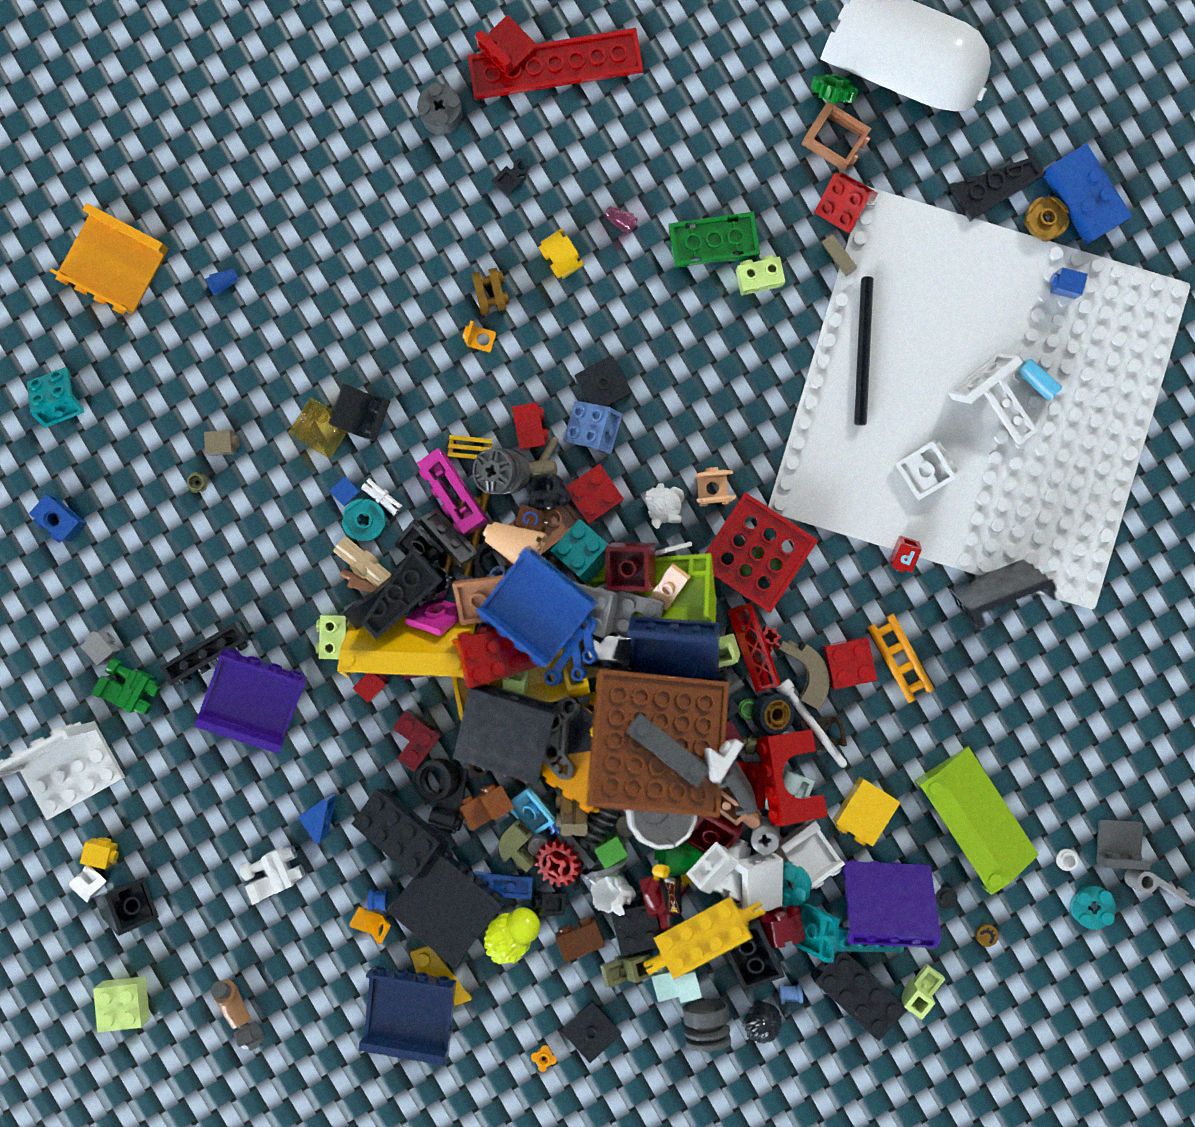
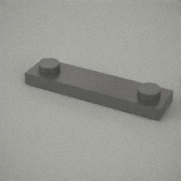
[625,713,710,787]

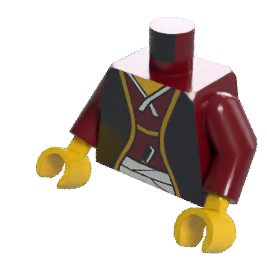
[640,864,694,929]

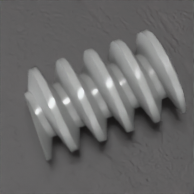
[751,816,780,855]

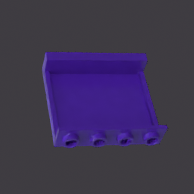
[194,649,307,754]
[840,860,942,948]

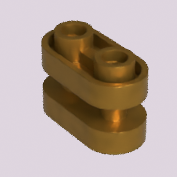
[471,268,510,315]

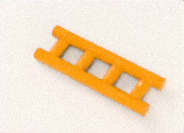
[867,613,934,703]

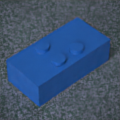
[1043,143,1132,245]

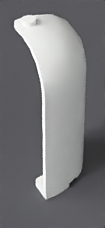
[820,0,991,111]

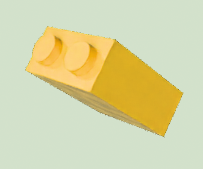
[832,776,901,847]

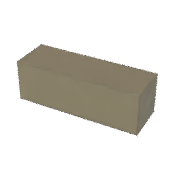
[822,234,857,276]

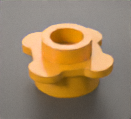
[531,1045,557,1072]

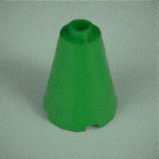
[654,841,705,877]

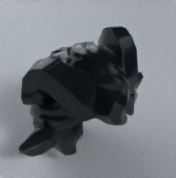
[529,473,571,510]

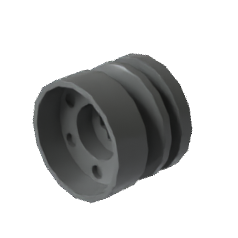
[472,448,530,494]
[682,999,731,1052]

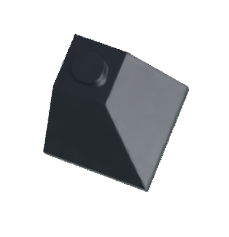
[94,877,159,936]

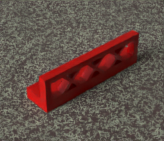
[728,603,781,692]

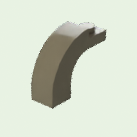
[778,639,829,710]

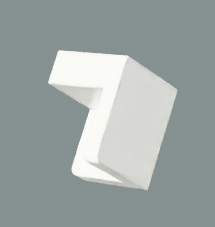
[69,865,106,902]

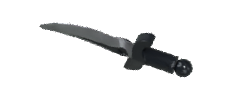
[573,856,631,891]

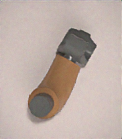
[211,979,265,1051]

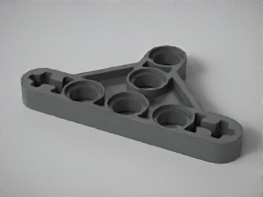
[543,697,580,780]

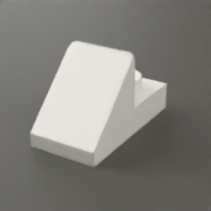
[704,739,743,783]

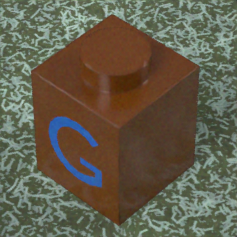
[514,504,548,532]

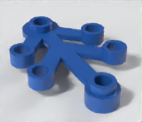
[544,614,598,686]

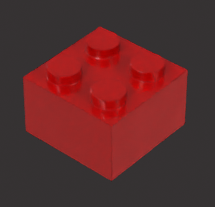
[565,464,624,525]
[821,637,877,689]

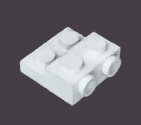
[895,440,958,500]

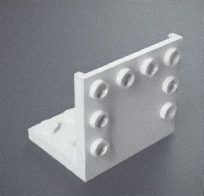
[0,721,125,820]

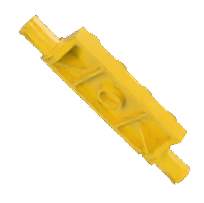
[643,897,765,980]

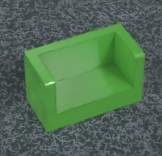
[595,829,628,869]

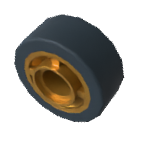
[751,692,795,735]

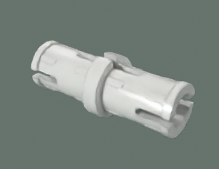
[361,478,403,516]

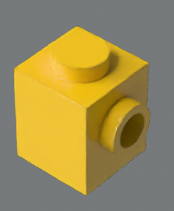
[80,837,119,869]

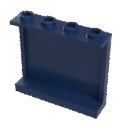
[628,616,720,681]
[359,966,456,1065]

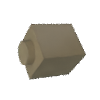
[204,430,239,456]

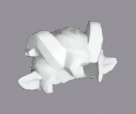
[645,483,684,529]
[589,870,636,916]

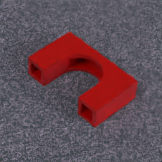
[757,729,828,826]

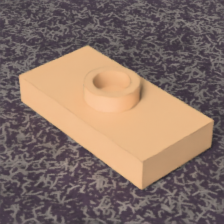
[650,564,690,611]

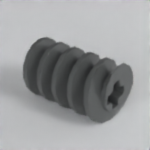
[580,808,621,848]

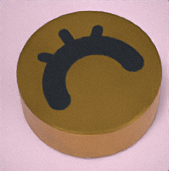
[975,923,999,947]

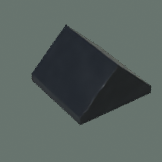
[394,519,446,564]

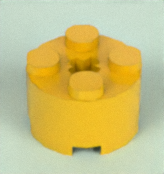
[538,228,585,279]

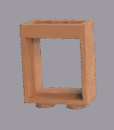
[802,101,871,171]

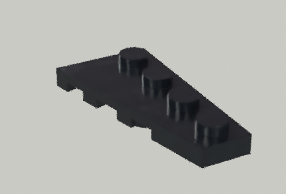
[947,157,1045,222]

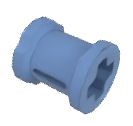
[779,983,803,1005]

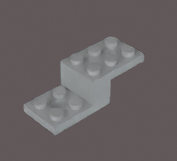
[574,582,665,638]

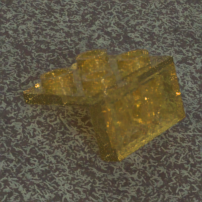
[288,397,347,459]

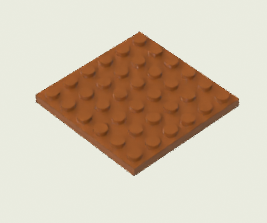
[586,669,729,817]

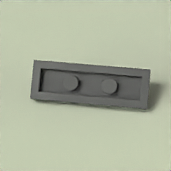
[420,508,478,567]

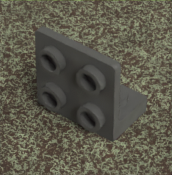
[1096,819,1150,870]

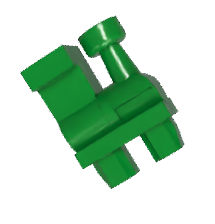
[91,658,162,715]

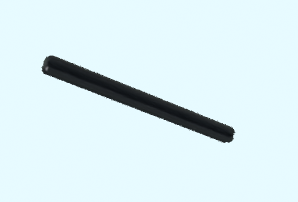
[854,276,874,426]

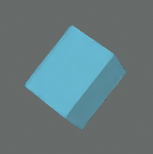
[510,784,556,836]

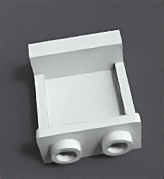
[778,820,845,889]
[734,852,783,912]

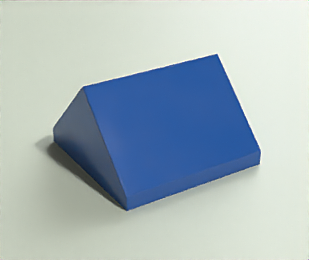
[298,793,337,844]

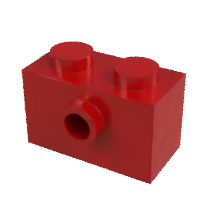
[512,402,549,452]

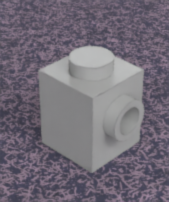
[80,631,121,666]

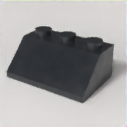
[726,919,785,991]

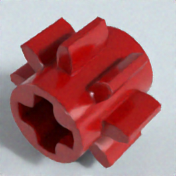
[754,625,782,653]

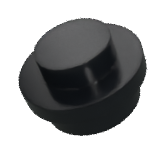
[935,887,958,909]

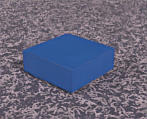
[329,476,361,506]

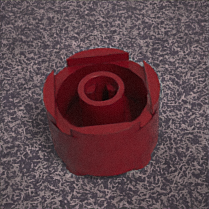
[757,905,805,948]

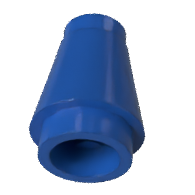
[205,268,239,295]

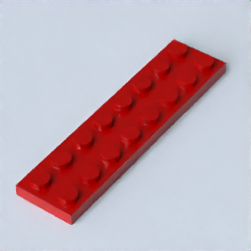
[467,28,643,100]

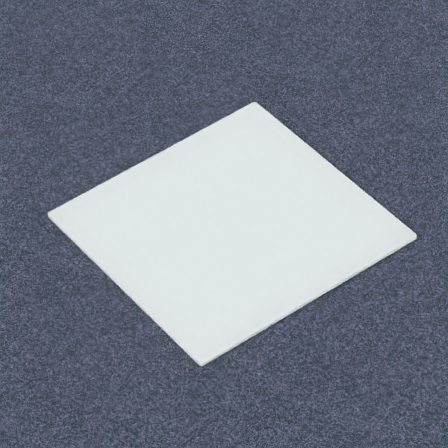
[768,187,1190,609]

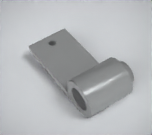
[1124,869,1195,907]

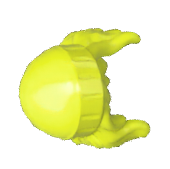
[484,907,540,964]

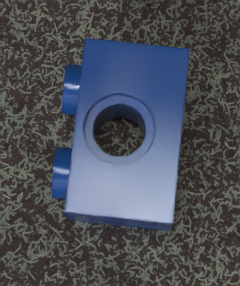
[29,494,86,543]

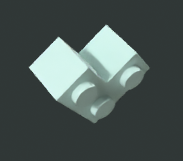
[652,966,702,1003]

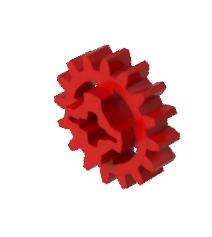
[534,839,582,887]

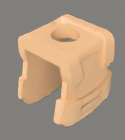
[695,467,736,507]

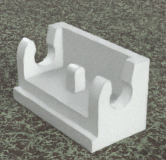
[686,842,739,894]

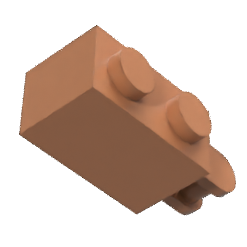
[720,775,762,829]

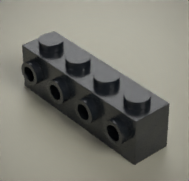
[160,621,252,686]

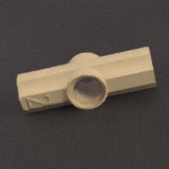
[333,537,392,587]

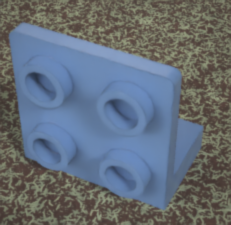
[564,401,623,455]

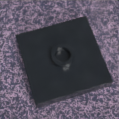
[575,355,633,407]
[561,1000,622,1063]

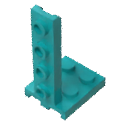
[795,903,904,963]

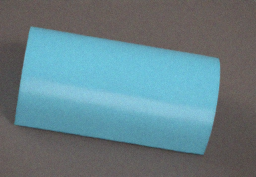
[1016,359,1062,401]

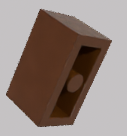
[555,917,605,962]

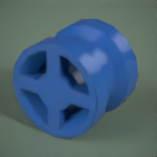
[367,888,388,911]

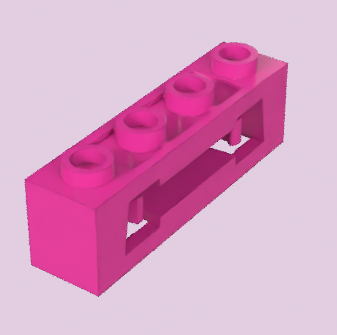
[417,448,489,536]

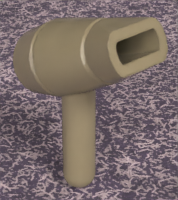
[528,437,559,478]

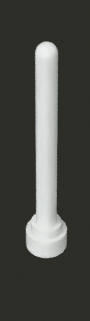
[775,678,847,768]

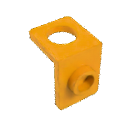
[463,321,496,353]
[349,907,391,944]

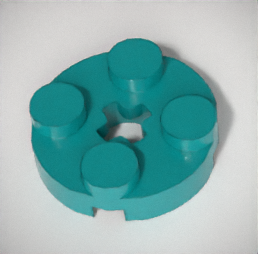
[342,499,387,541]
[782,862,812,906]
[1070,884,1116,930]

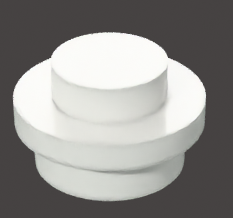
[1056,849,1079,871]

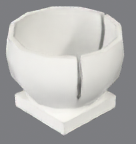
[623,810,697,849]

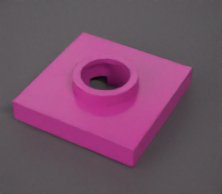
[405,600,459,636]

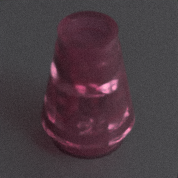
[604,206,638,234]

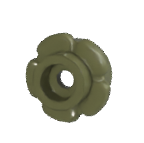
[187,472,208,493]
[742,735,758,755]

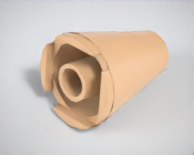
[483,522,547,564]

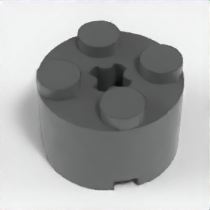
[417,82,463,135]

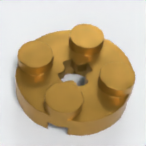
[1023,196,1069,242]

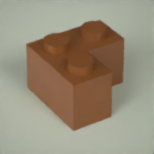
[457,784,514,831]

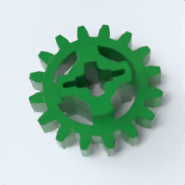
[811,73,858,104]

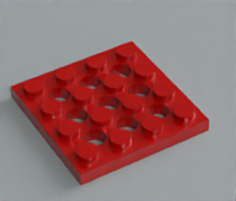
[704,492,818,613]

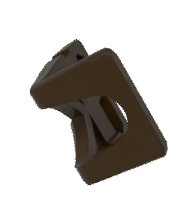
[800,716,847,754]

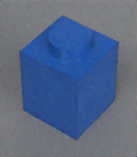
[1049,267,1088,299]

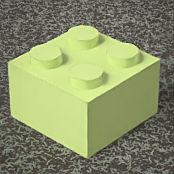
[93,976,150,1032]

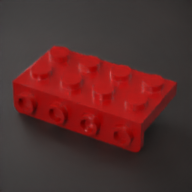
[452,625,539,688]

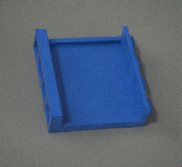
[475,546,599,668]

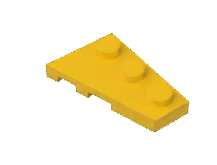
[410,945,472,1006]

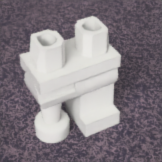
[239,846,305,905]

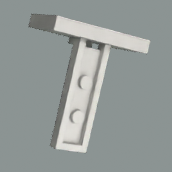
[948,354,1037,444]

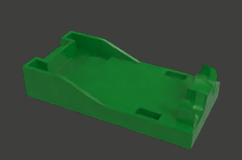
[668,212,760,268]

